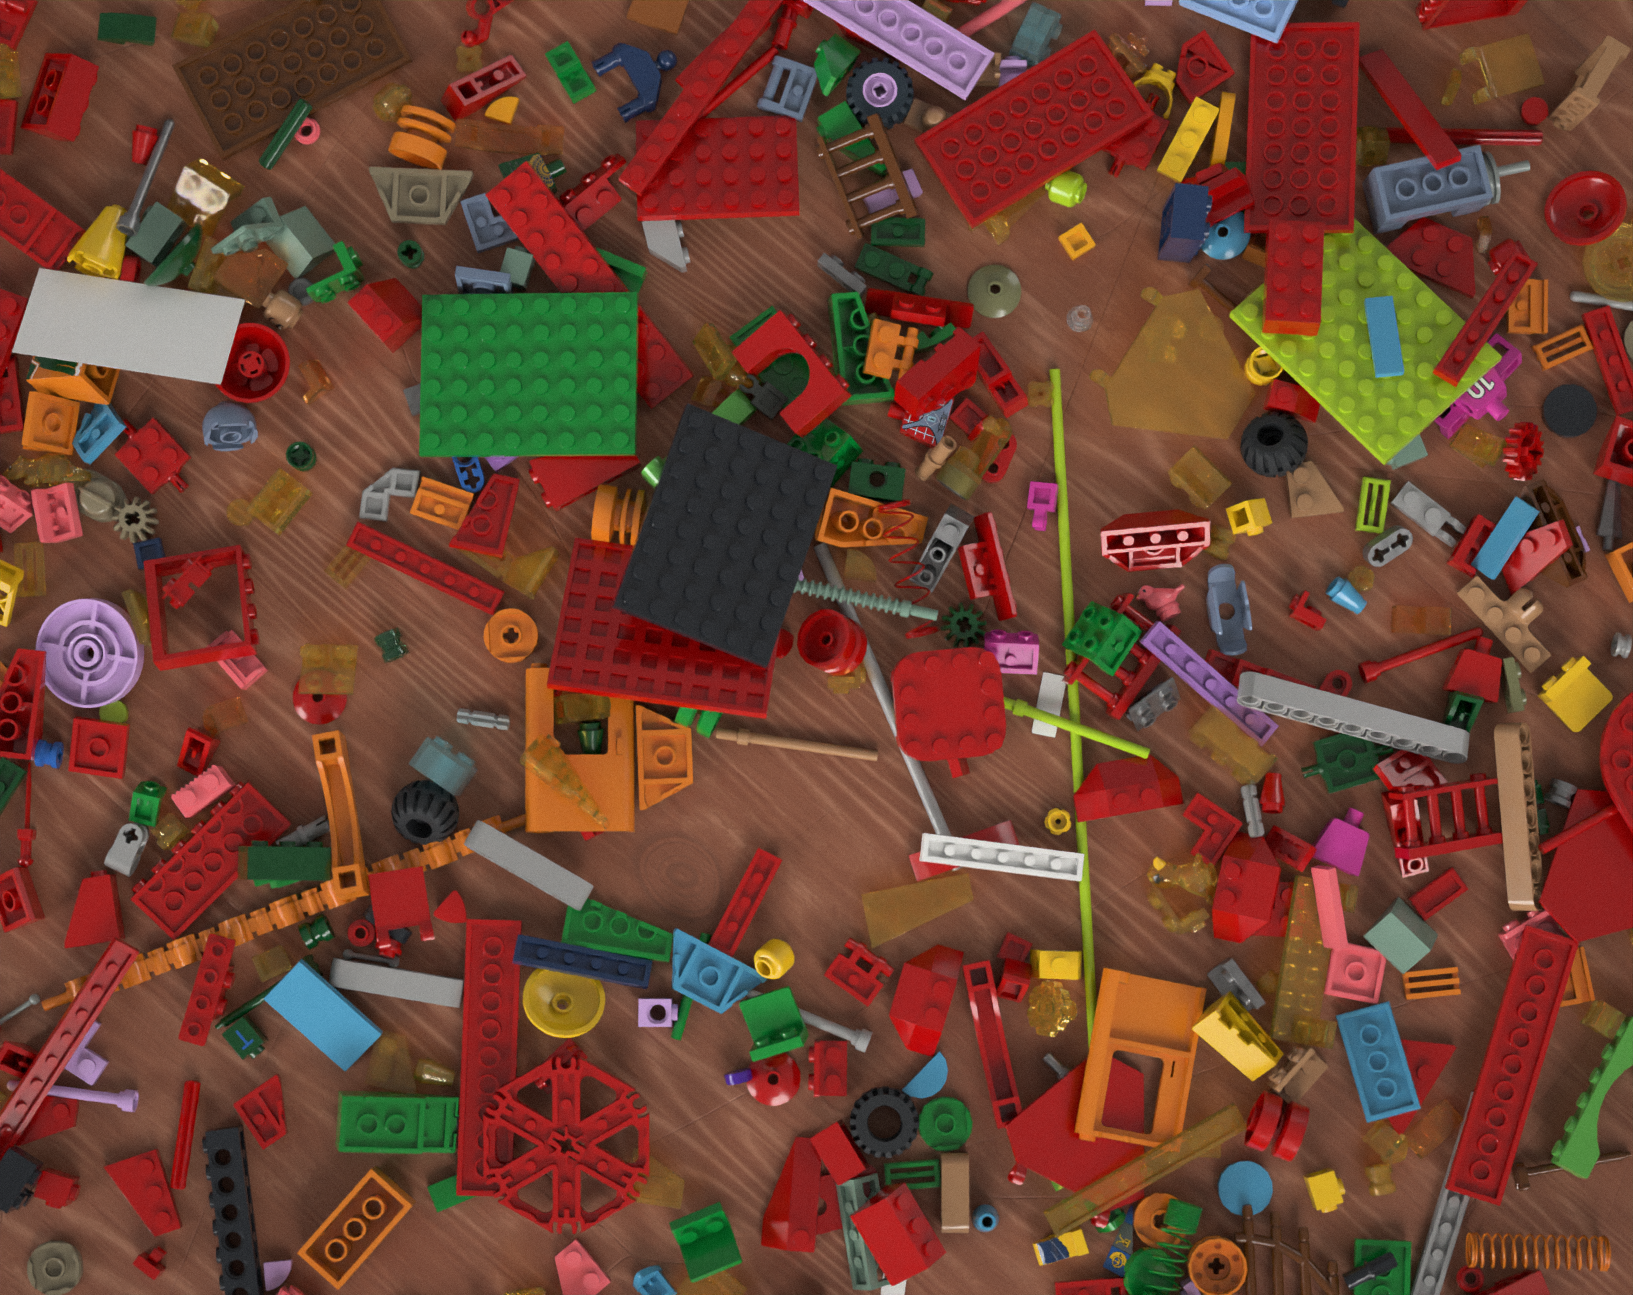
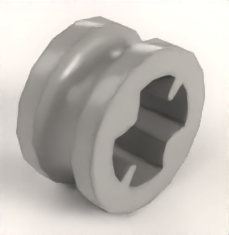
[1611,632,1632,659]

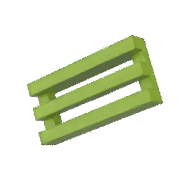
[1355,476,1391,534]

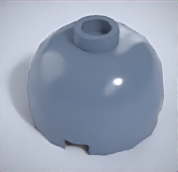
[202,401,258,451]

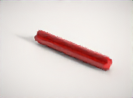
[170,1080,201,1190]

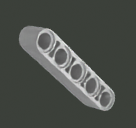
[464,820,594,911]
[328,958,464,1008]

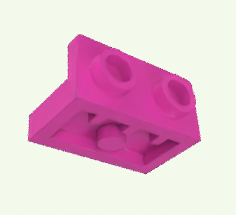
[984,629,1039,675]

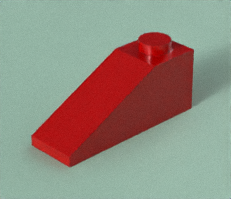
[440,54,527,122]

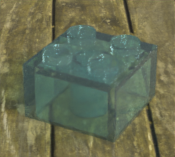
[409,736,479,796]

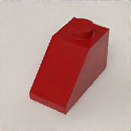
[1263,379,1320,423]

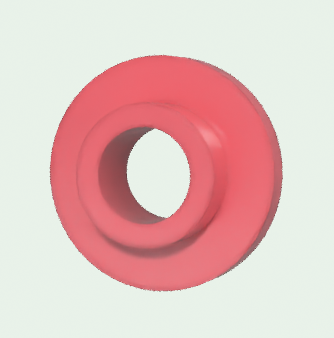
[295,117,320,145]

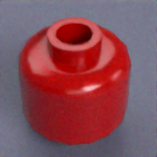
[1487,238,1530,276]

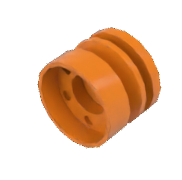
[388,105,456,170]
[591,484,648,546]
[1186,1235,1247,1295]

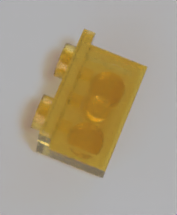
[1168,445,1233,510]
[247,468,313,536]

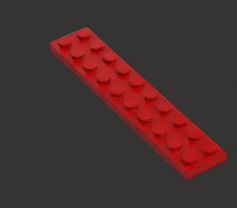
[485,161,695,409]
[456,919,522,1197]
[1445,925,1579,1206]

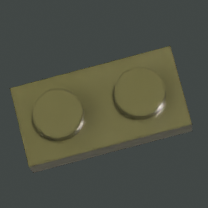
[1500,657,1527,714]

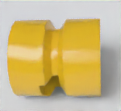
[1244,347,1283,386]

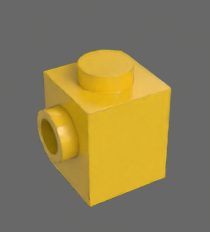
[1226,498,1273,537]
[1303,1168,1345,1213]

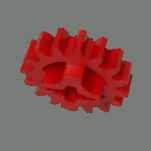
[1503,421,1544,481]

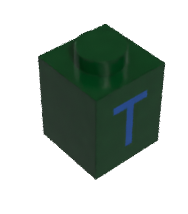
[221,1015,268,1060]

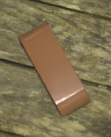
[940,1153,969,1233]

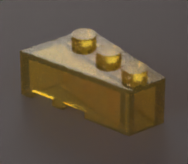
[1188,705,1278,785]

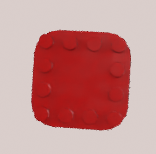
[890,647,1006,761]

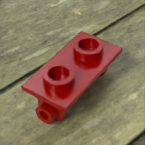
[162,555,214,609]
[534,1038,588,1095]

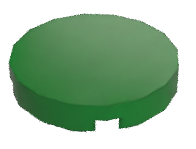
[919,1096,973,1152]
[1123,1247,1176,1295]

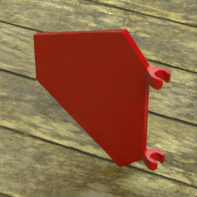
[1538,789,1633,943]
[1005,1057,1144,1228]

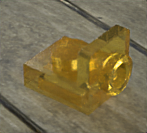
[151,813,189,850]

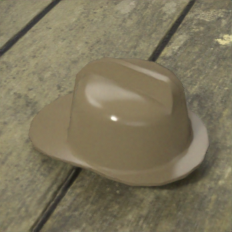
[66,469,126,522]

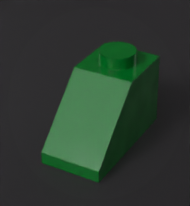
[814,33,861,96]

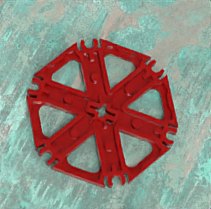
[483,1056,650,1234]

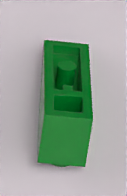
[816,101,887,177]

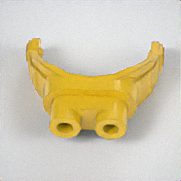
[1133,63,1177,120]

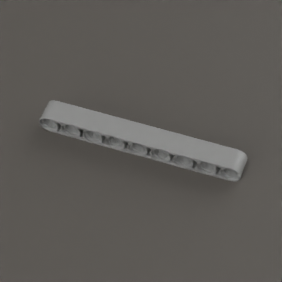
[1237,672,1470,764]

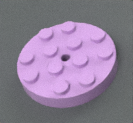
[36,598,144,708]

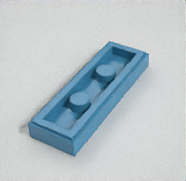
[1364,296,1404,378]
[1471,496,1540,580]

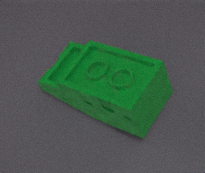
[335,1091,459,1154]

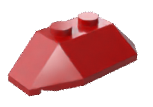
[1100,509,1210,572]
[1073,754,1184,823]
[1212,831,1282,944]
[889,944,964,1057]

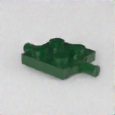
[1301,733,1393,794]

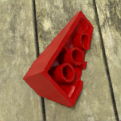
[761,1137,822,1253]

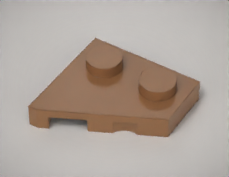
[1285,461,1344,519]

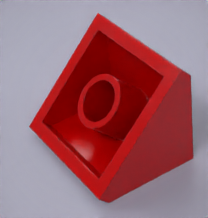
[0,867,45,933]

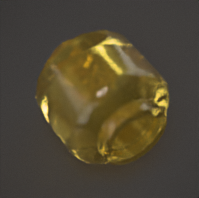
[372,82,413,123]

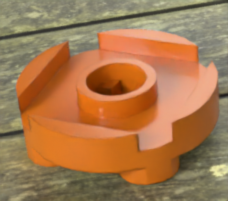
[484,608,539,663]
[1133,1192,1186,1248]

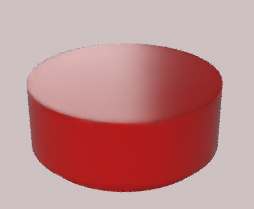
[1520,97,1548,126]

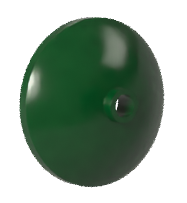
[143,222,203,286]

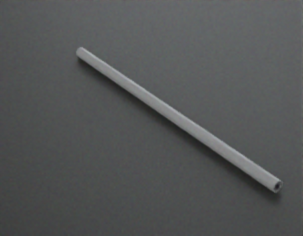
[814,543,962,872]

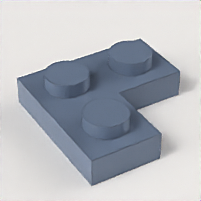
[460,193,520,253]

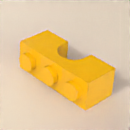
[1157,97,1220,183]

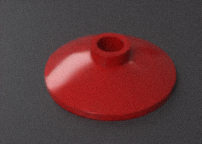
[293,670,347,725]
[746,1053,801,1106]

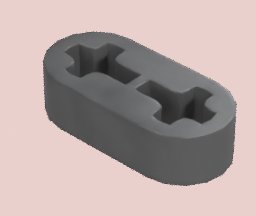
[1362,525,1413,567]

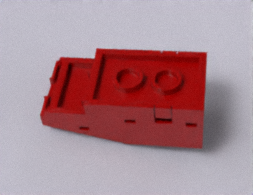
[0,168,86,271]

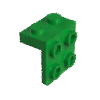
[306,241,365,304]

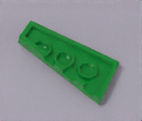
[561,898,673,963]

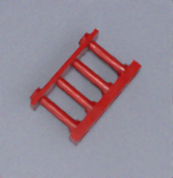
[1062,593,1182,720]
[1388,773,1503,860]

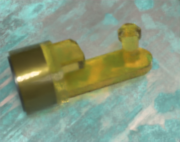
[935,416,1012,501]

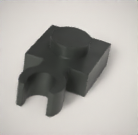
[739,375,788,420]

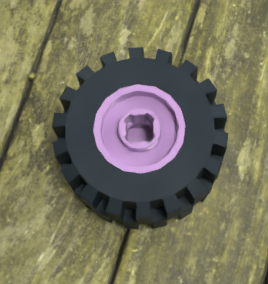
[846,57,914,129]

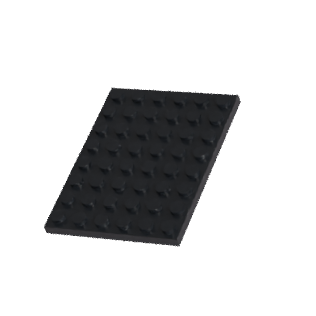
[612,403,837,668]

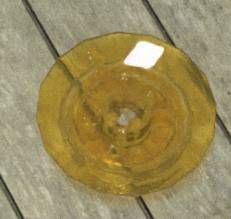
[1582,223,1633,303]

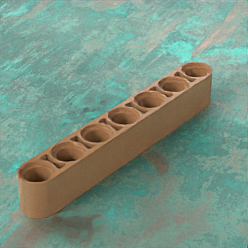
[1494,722,1543,911]

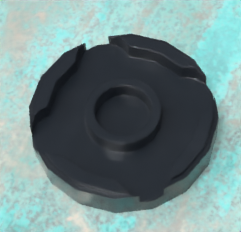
[1541,384,1597,438]

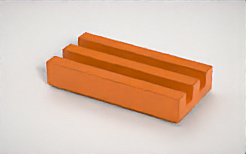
[1531,324,1593,371]
[1402,967,1461,1000]

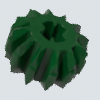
[940,602,987,648]

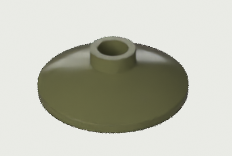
[968,265,1021,318]

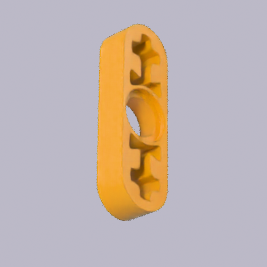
[1209,92,1235,167]

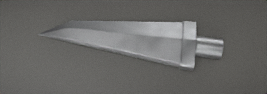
[1596,479,1622,551]

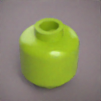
[1045,170,1087,208]

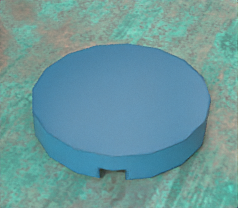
[1217,1160,1273,1216]

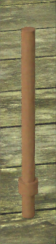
[716,728,878,761]

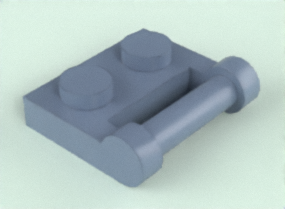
[757,56,818,122]

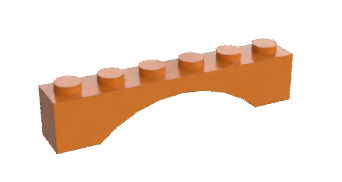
[312,730,370,900]

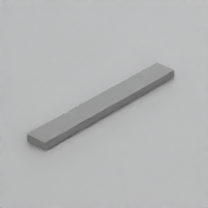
[1410,1091,1474,1295]

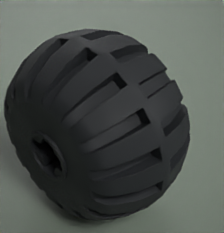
[1240,411,1308,478]
[391,780,459,845]

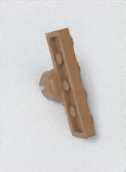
[1457,574,1552,673]

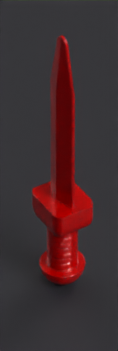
[17,762,36,867]

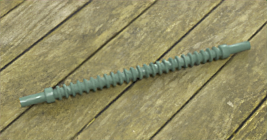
[793,577,939,621]

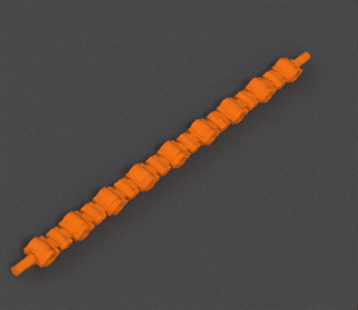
[42,814,525,1011]

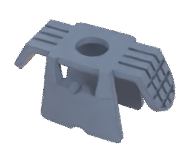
[1205,564,1252,655]

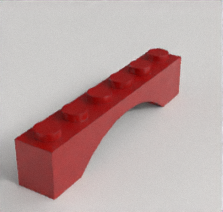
[961,959,1022,1129]

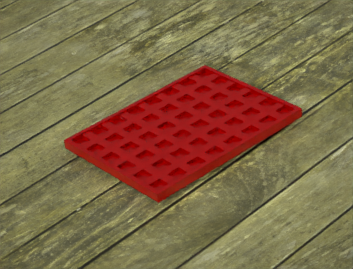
[547,538,780,719]

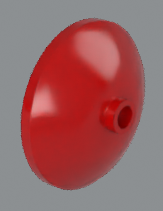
[1544,171,1627,246]

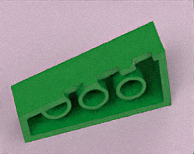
[827,292,895,406]

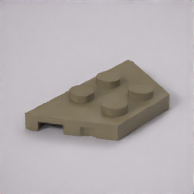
[369,167,474,225]

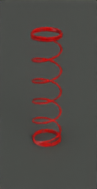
[876,499,939,639]

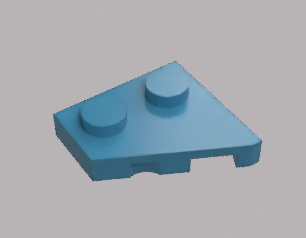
[72,403,126,464]

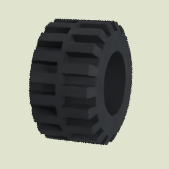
[850,1086,919,1158]

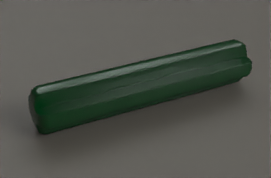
[258,99,313,170]

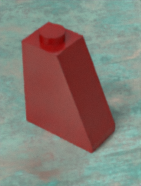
[64,870,126,949]

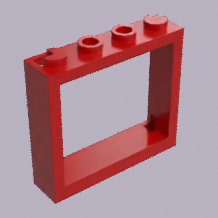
[1415,0,1528,30]
[144,545,260,671]

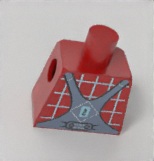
[887,399,954,449]

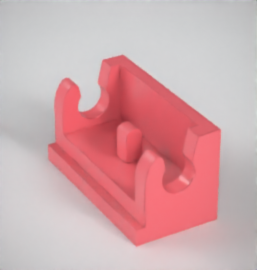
[205,630,268,690]

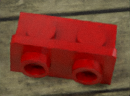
[808,1040,847,1097]

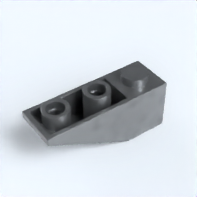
[909,504,975,593]

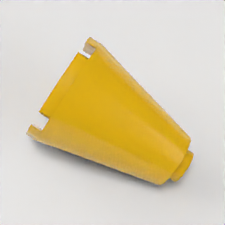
[67,204,128,280]

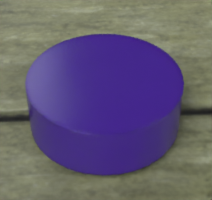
[724,1068,753,1085]

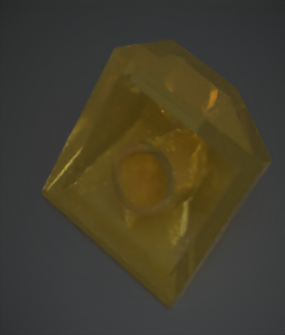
[502,546,561,600]

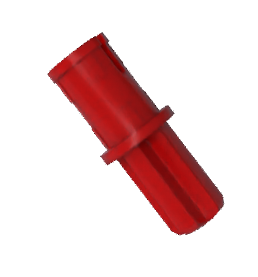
[771,0,798,50]

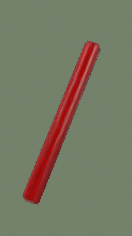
[1382,127,1543,146]

